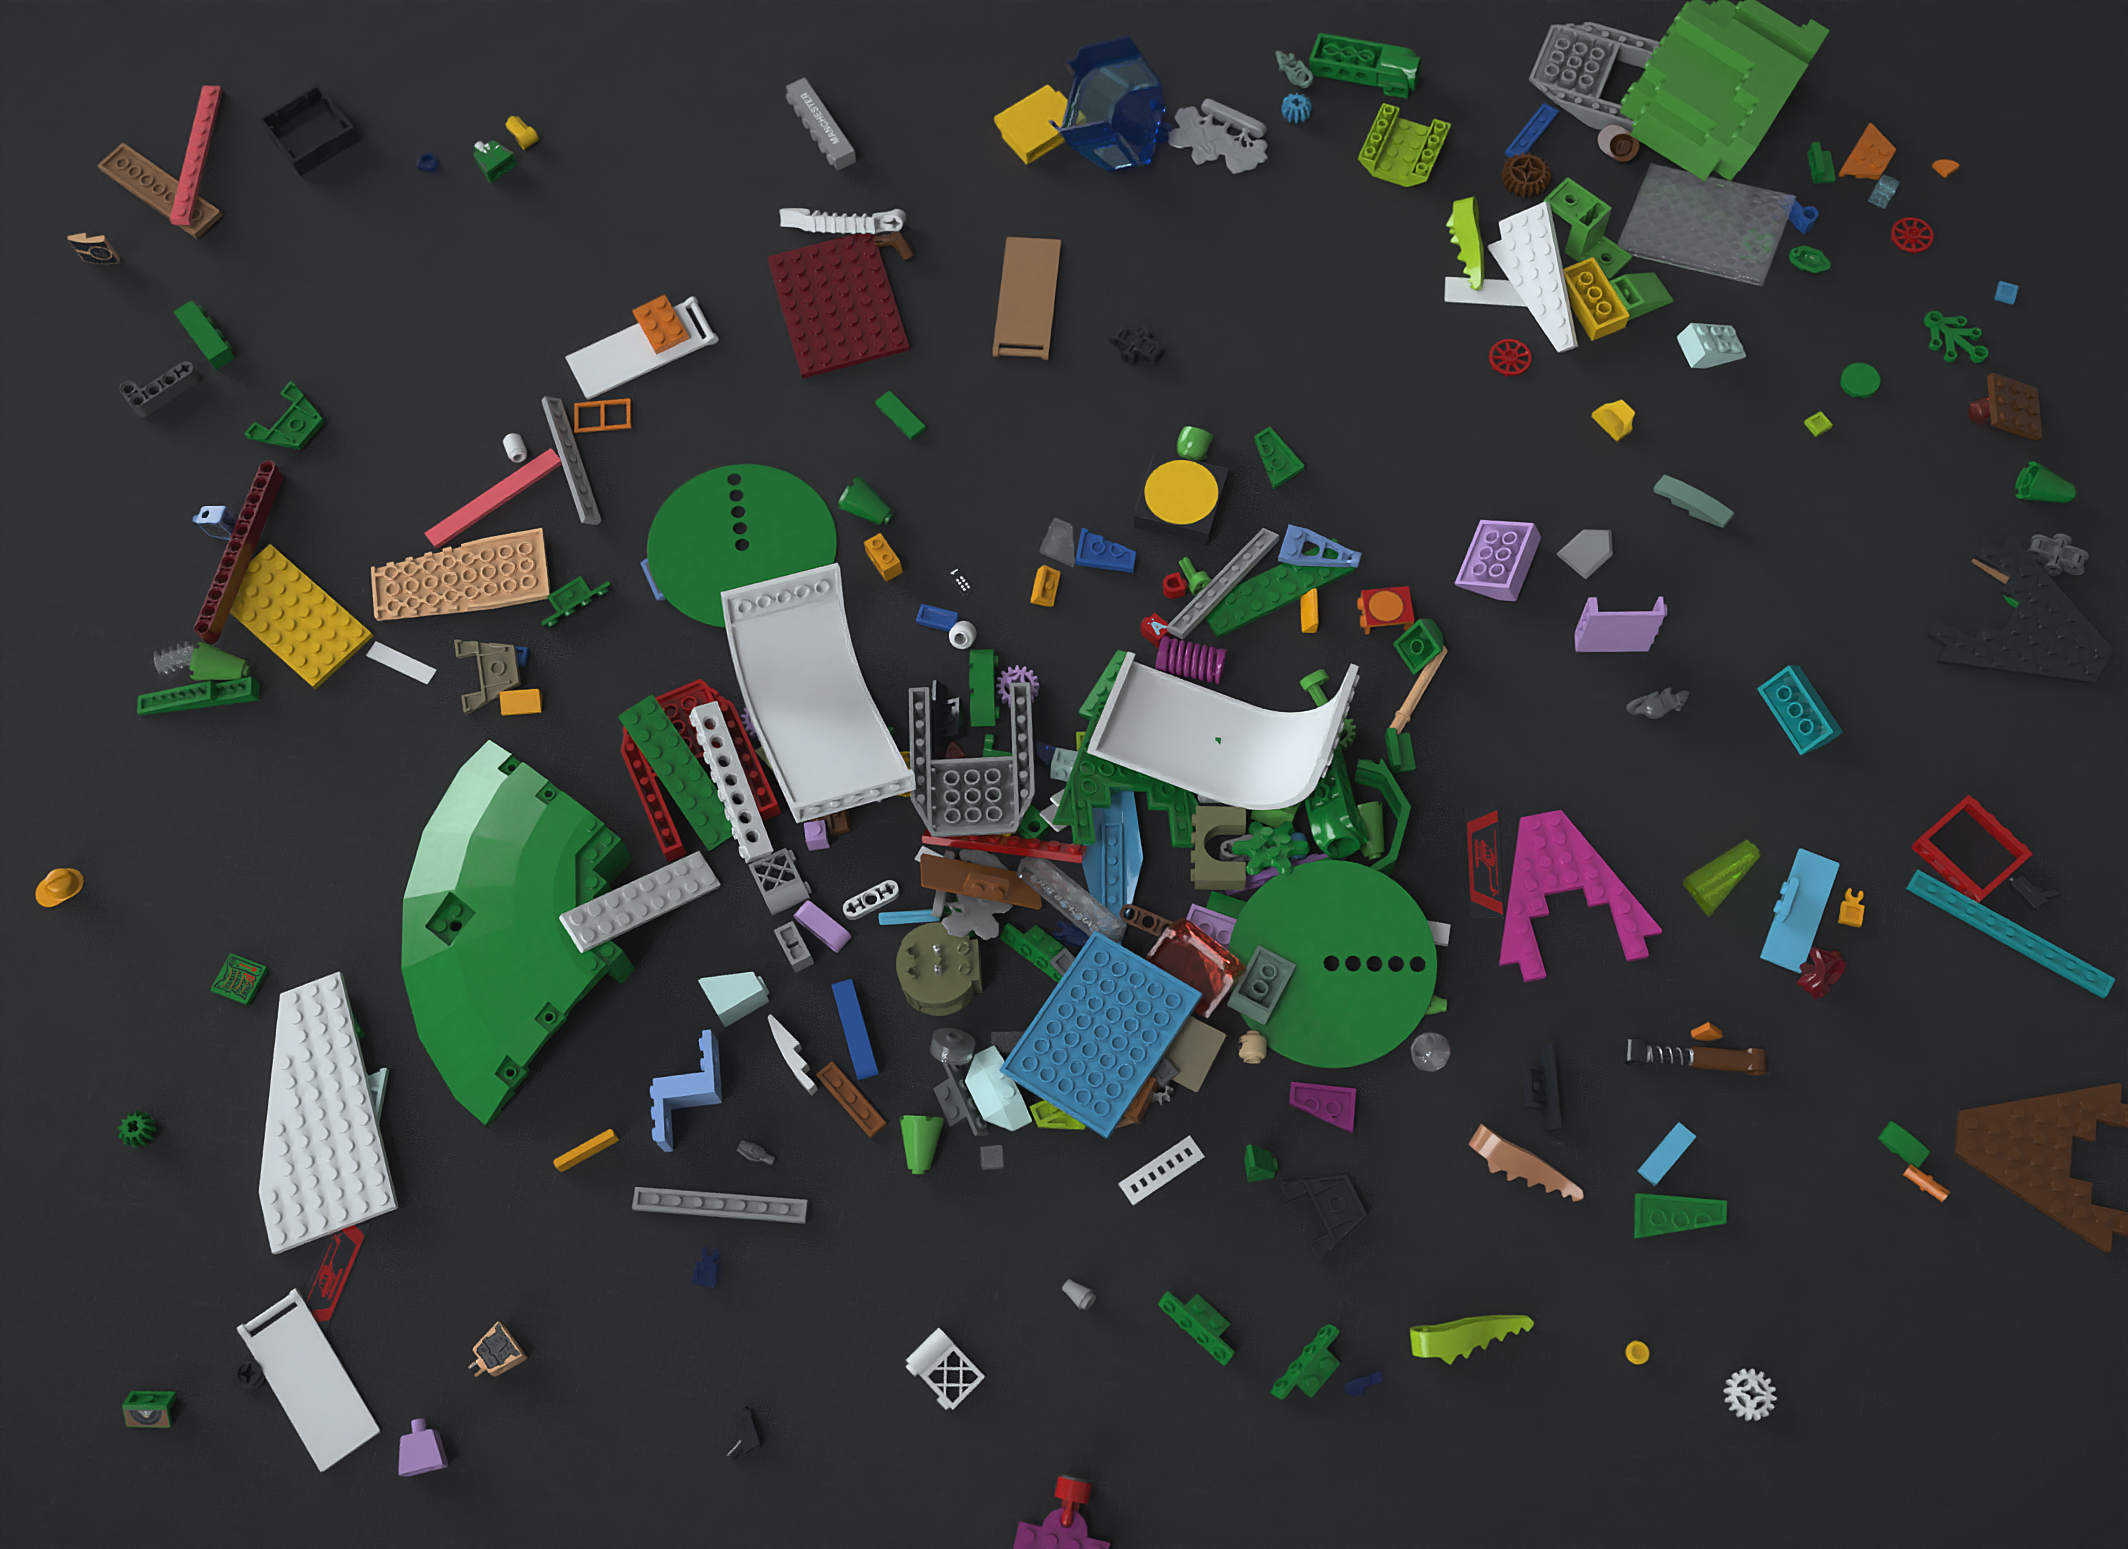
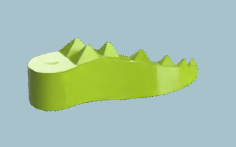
[1447,197,1484,291]
[1410,1315,1534,1364]

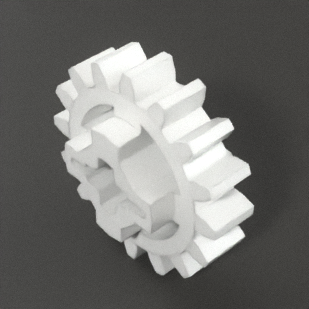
[1724,1369,1777,1421]

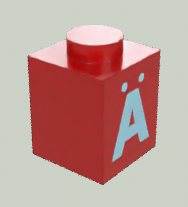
[1141,613,1172,649]

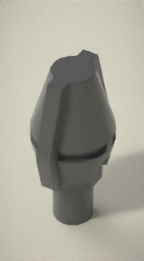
[737,1140,775,1166]

